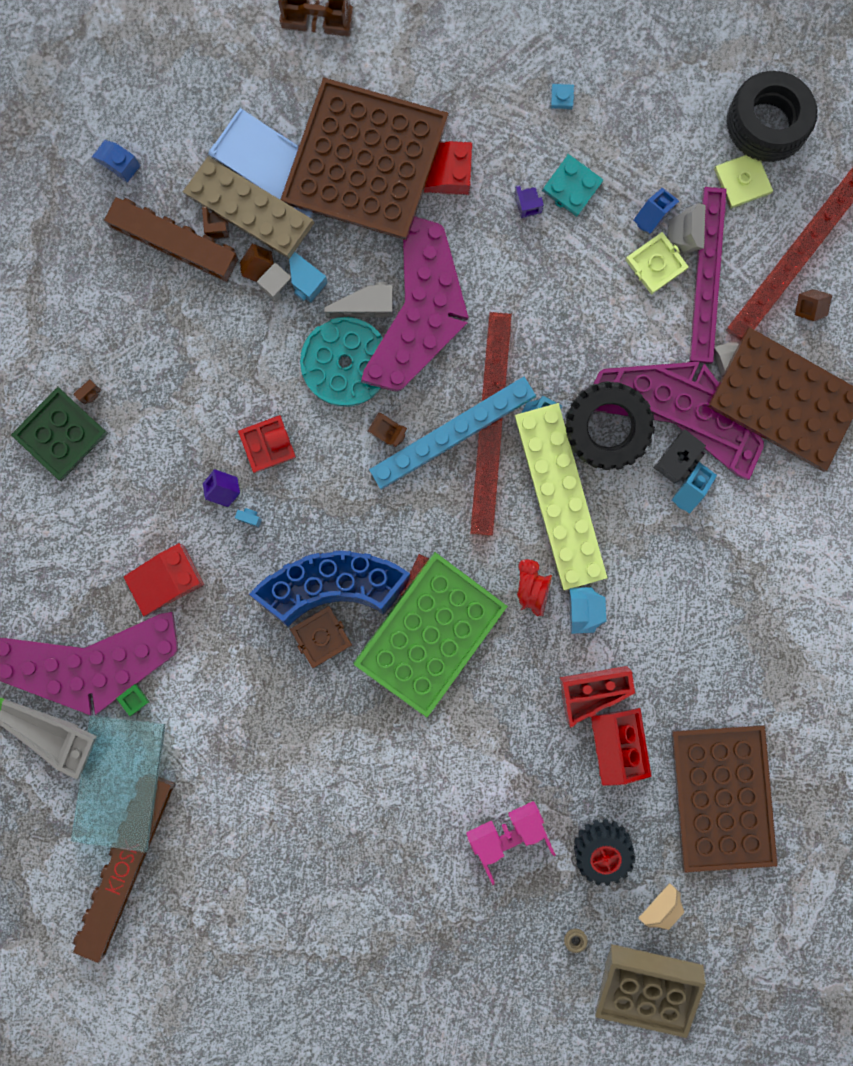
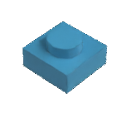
[551,84,574,109]
[235,508,262,528]

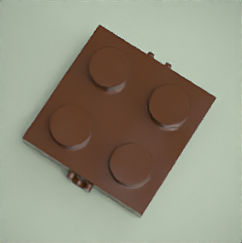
[290,606,352,669]

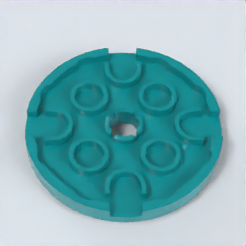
[300,317,383,407]

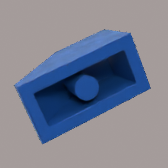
[92,140,140,183]
[633,187,679,234]

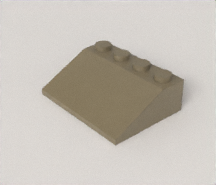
[595,944,706,1038]

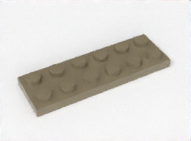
[183,157,314,259]

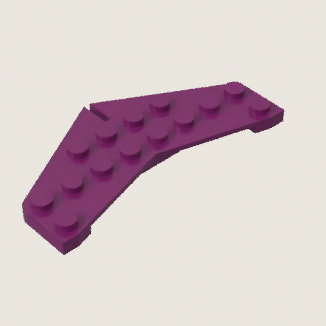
[361,216,469,392]
[593,362,764,481]
[0,612,178,715]

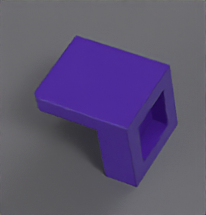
[514,185,544,218]
[203,469,240,507]

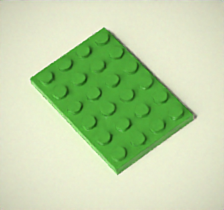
[353,552,508,718]

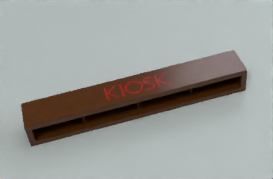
[72,773,175,963]

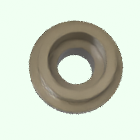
[564,928,588,953]

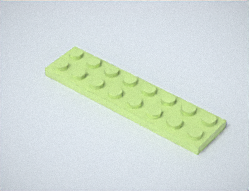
[514,403,607,590]

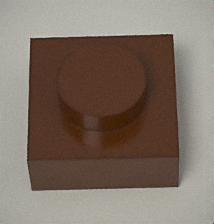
[73,379,101,405]

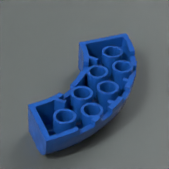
[249,551,410,627]

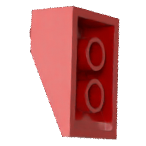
[423,141,472,195]
[123,543,205,617]

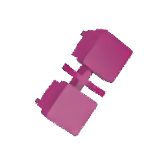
[466,801,556,885]

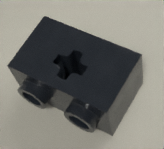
[653,429,706,484]

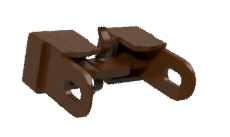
[278,0,354,37]

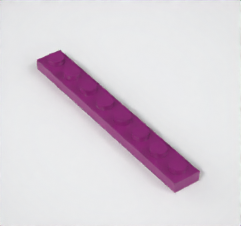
[689,187,727,364]

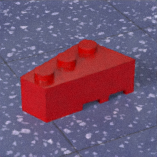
[559,666,635,728]

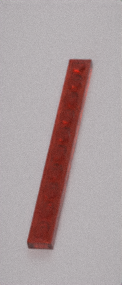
[726,167,853,341]
[470,312,512,536]

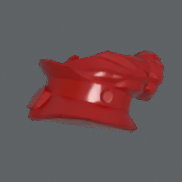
[517,559,552,617]

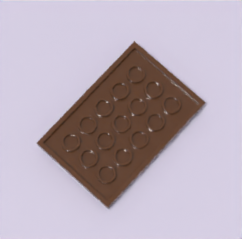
[707,327,853,472]
[671,725,778,873]

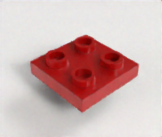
[238,415,296,474]

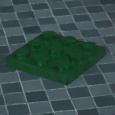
[11,386,108,482]

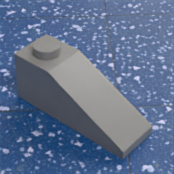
[325,282,393,317]

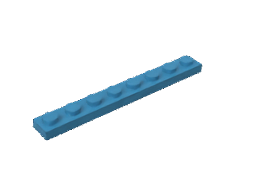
[369,376,536,490]

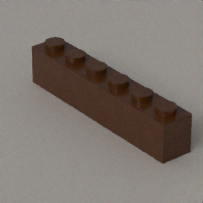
[104,197,239,282]

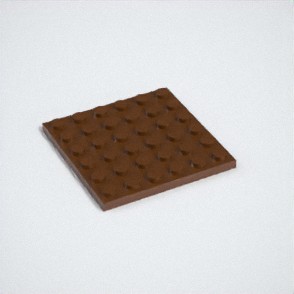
[280,77,449,241]

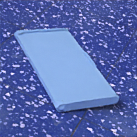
[208,108,312,217]

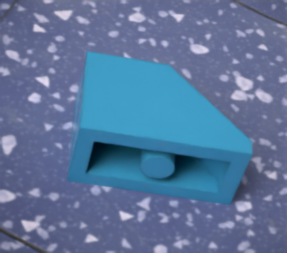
[289,252,328,303]
[671,462,717,514]

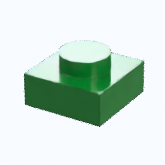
[116,684,150,717]

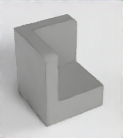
[257,263,291,302]

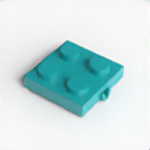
[542,154,604,217]

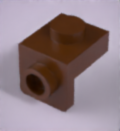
[367,413,407,447]

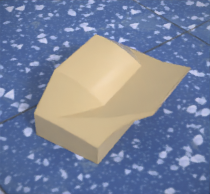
[639,883,684,930]

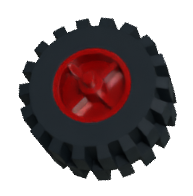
[574,819,635,886]

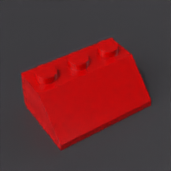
[591,708,652,786]

